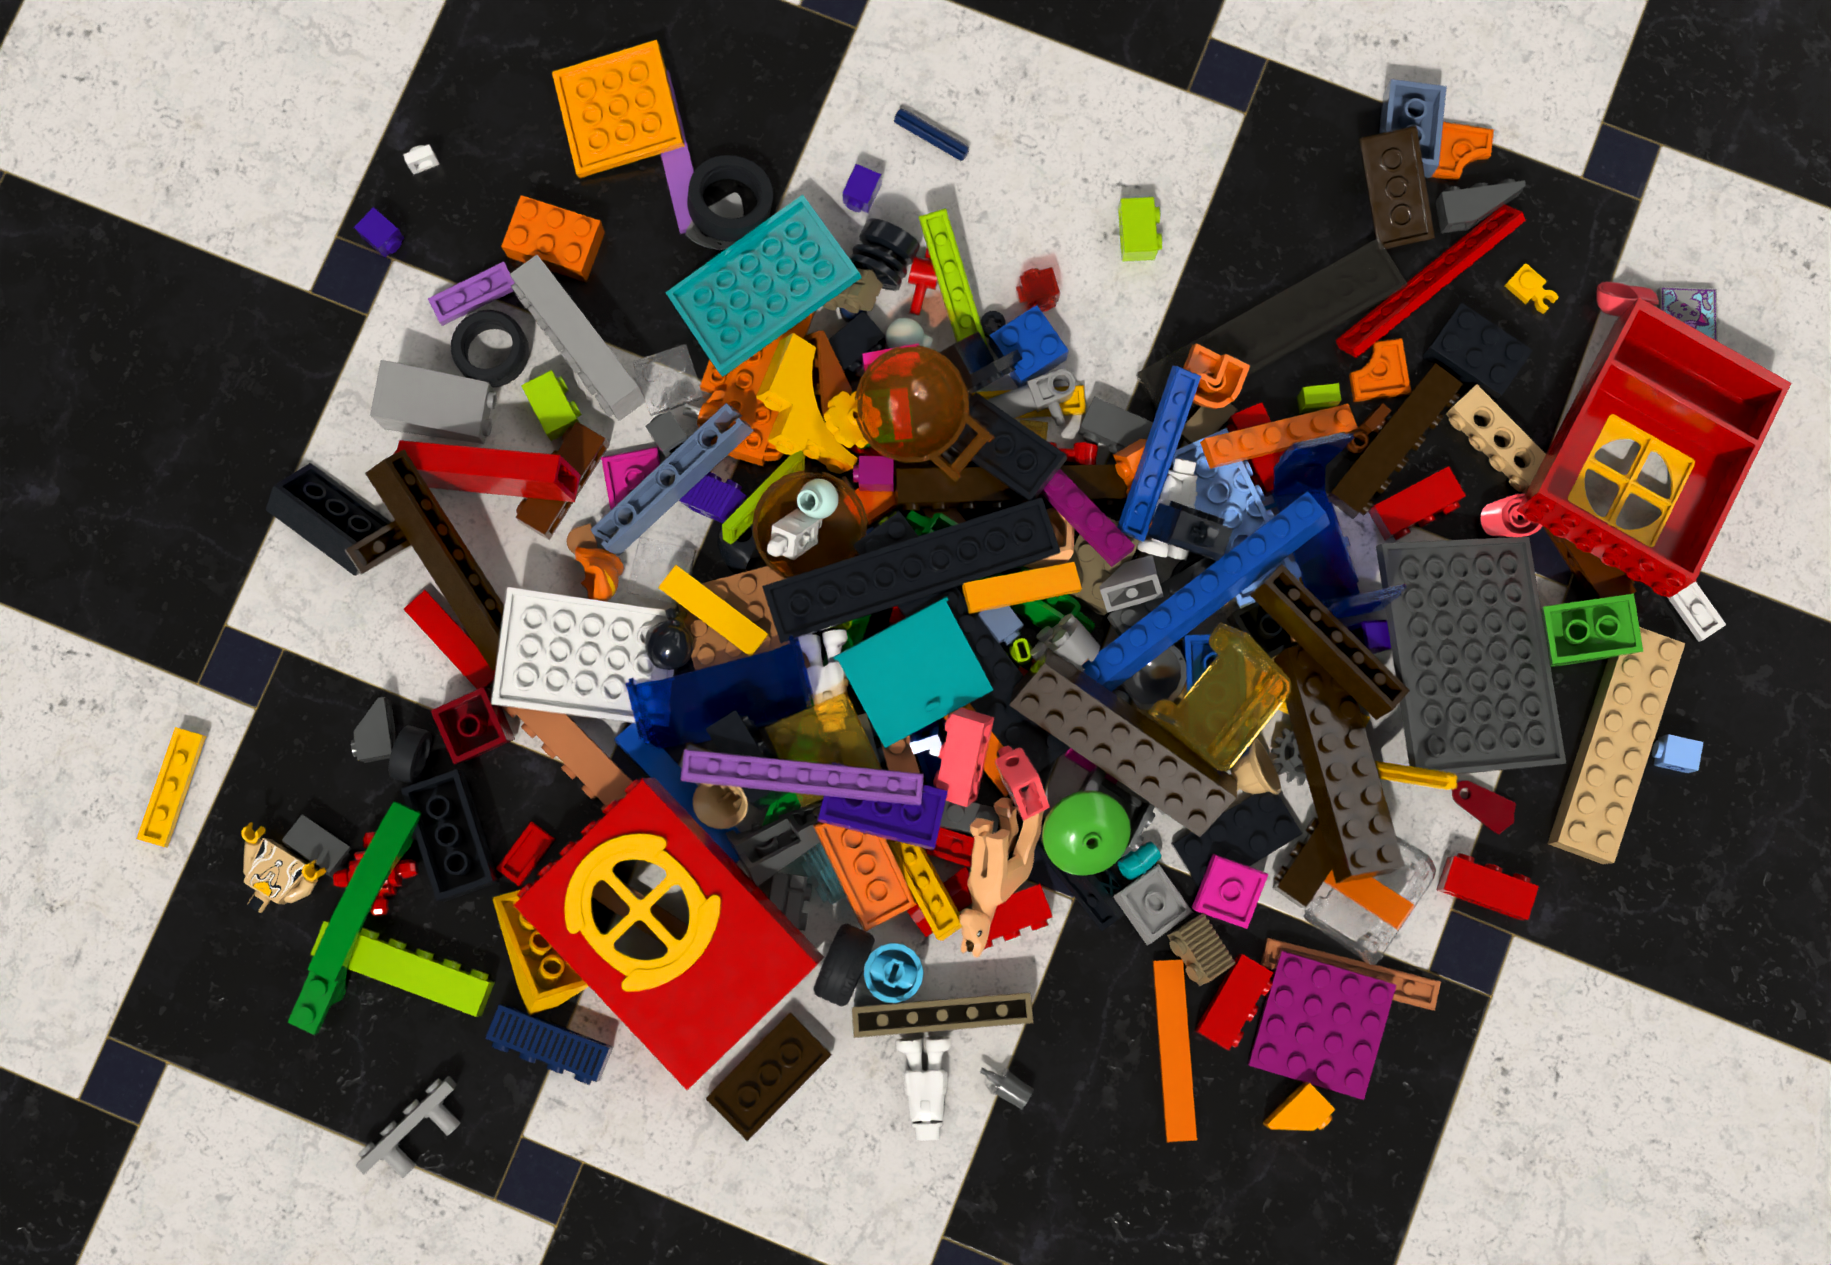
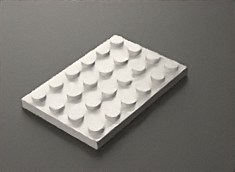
[491,587,678,727]

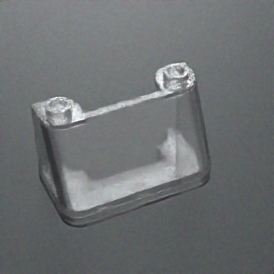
[1303,836,1436,966]

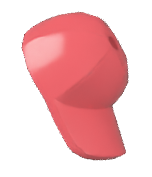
[1596,282,1659,317]
[1480,494,1543,537]

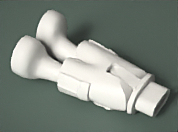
[1137,458,1197,560]
[793,629,849,733]
[896,1036,951,1141]

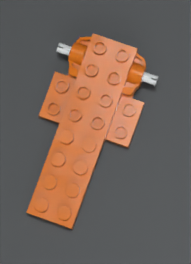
[683,312,815,466]

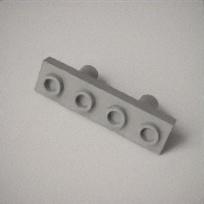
[356,1076,460,1178]

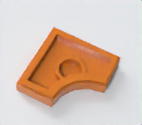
[1432,122,1494,181]
[1349,338,1411,402]

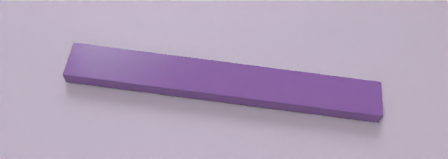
[681,749,924,805]

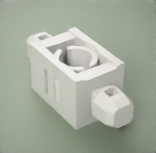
[767,509,822,560]

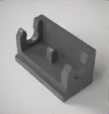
[282,815,351,878]

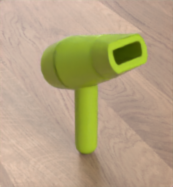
[1005,638,1033,666]

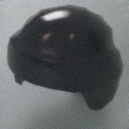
[645,607,694,670]

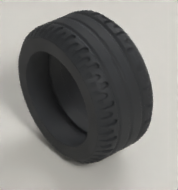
[451,310,529,388]
[813,924,875,1007]

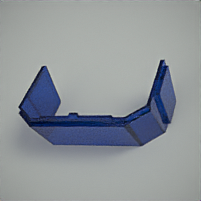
[1274,432,1407,619]
[626,635,815,750]

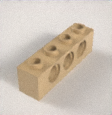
[1446,385,1546,494]

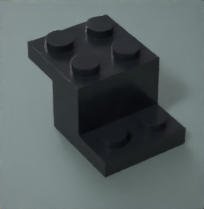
[910,331,1022,397]

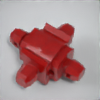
[333,832,419,916]

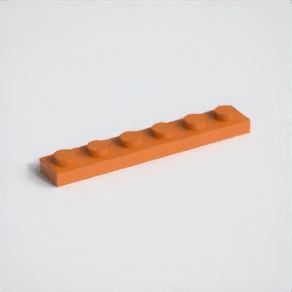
[1200,404,1358,469]

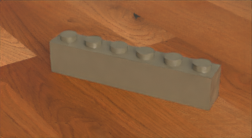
[851,992,1033,1038]

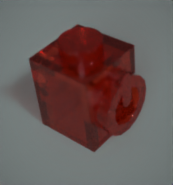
[1015,267,1060,312]

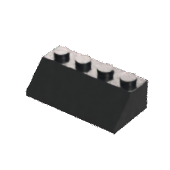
[266,463,391,576]

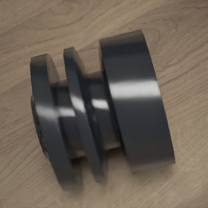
[849,218,920,291]

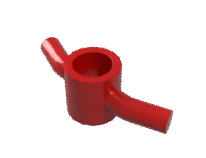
[908,248,938,316]

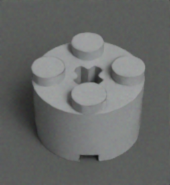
[1030,613,1100,672]

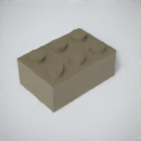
[1067,517,1139,616]

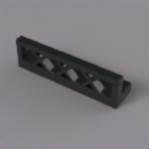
[1036,827,1125,931]

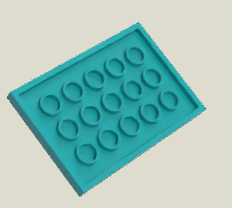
[666,194,862,377]

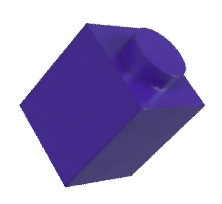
[842,164,882,214]
[354,207,404,258]

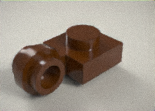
[1345,403,1391,454]

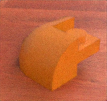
[1183,343,1250,409]

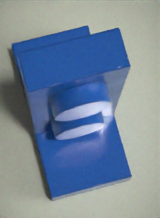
[910,720,945,788]

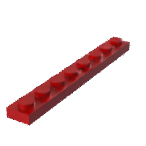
[1336,204,1526,358]

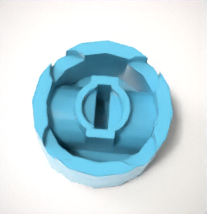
[864,943,923,1003]

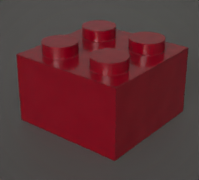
[431,687,515,764]

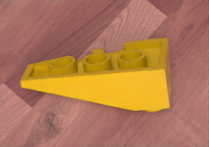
[493,890,589,1015]

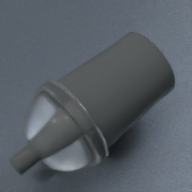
[980,1067,1034,1110]

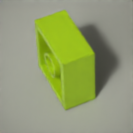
[1297,383,1341,414]

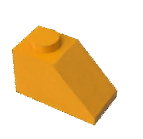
[1262,1082,1335,1131]

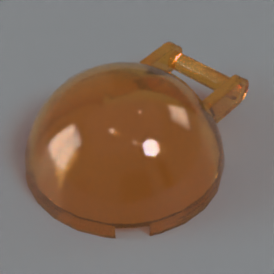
[855,345,995,482]
[753,470,868,579]

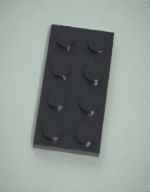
[941,392,1067,501]
[1171,792,1303,889]

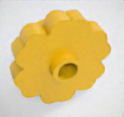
[824,391,881,448]

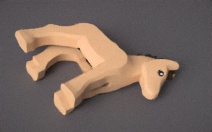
[960,798,1044,957]

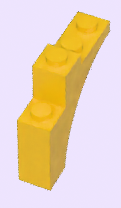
[756,333,858,474]

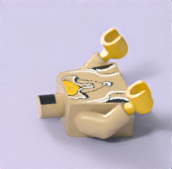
[242,822,326,913]

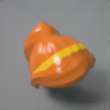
[575,547,625,602]

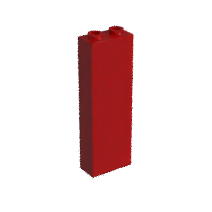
[393,440,581,502]

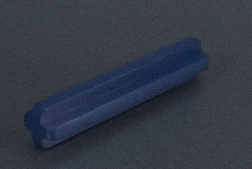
[894,108,969,161]

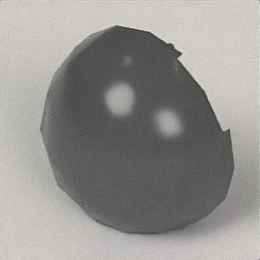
[1121,645,1187,710]

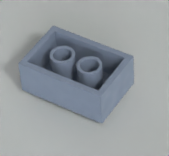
[1379,79,1447,178]

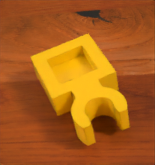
[1505,263,1559,314]

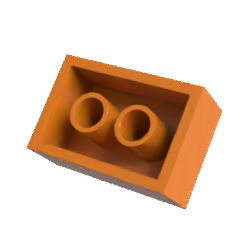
[501,195,605,283]

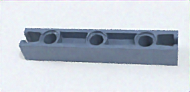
[590,403,754,556]

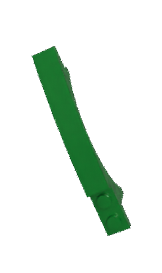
[288,801,422,1035]

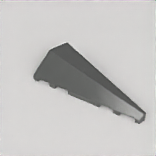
[726,802,822,887]

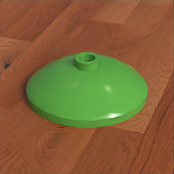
[1042,790,1130,876]

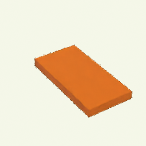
[813,822,917,931]

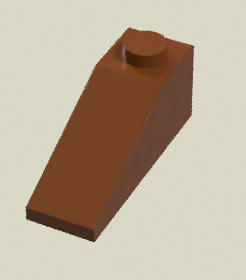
[804,330,852,421]

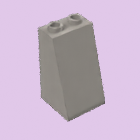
[370,360,497,444]

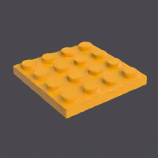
[552,40,685,178]

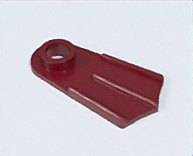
[1452,780,1516,834]

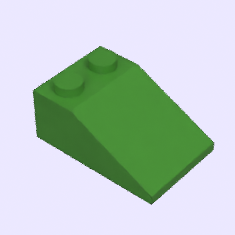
[1541,594,1643,667]

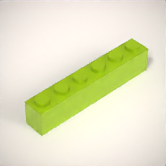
[310,921,495,1017]

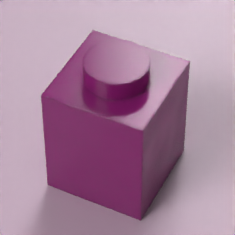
[853,456,894,491]

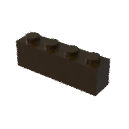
[1272,817,1332,908]

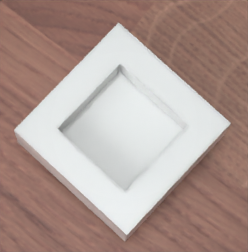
[403,144,439,174]

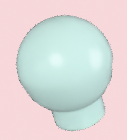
[886,317,933,358]
[797,479,839,519]

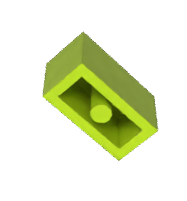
[1118,197,1162,262]
[521,370,582,441]

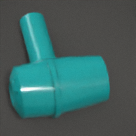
[1118,841,1162,880]

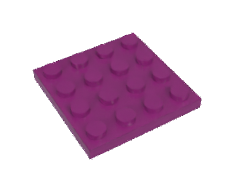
[1247,950,1397,1100]

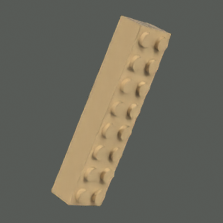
[1548,627,1685,864]

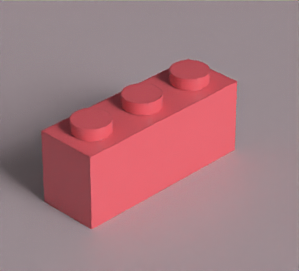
[933,708,994,807]

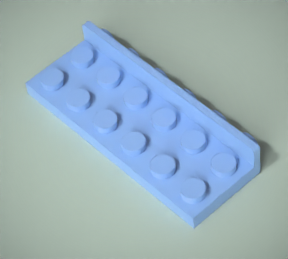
[1172,428,1302,609]

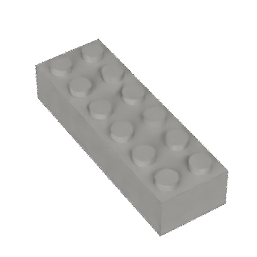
[509,255,646,421]

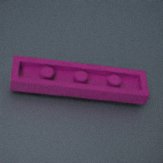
[1041,469,1135,567]

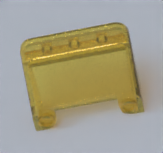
[1148,622,1291,771]

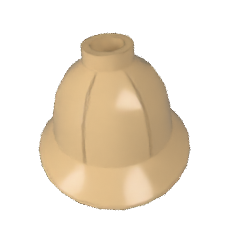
[1230,738,1281,794]
[692,783,748,829]

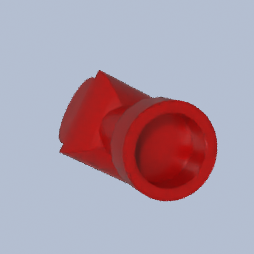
[1049,442,1098,465]

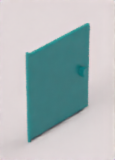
[833,596,993,748]

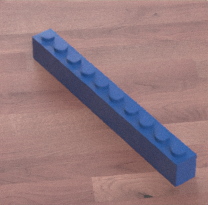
[1082,491,1330,692]

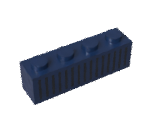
[485,1004,613,1085]

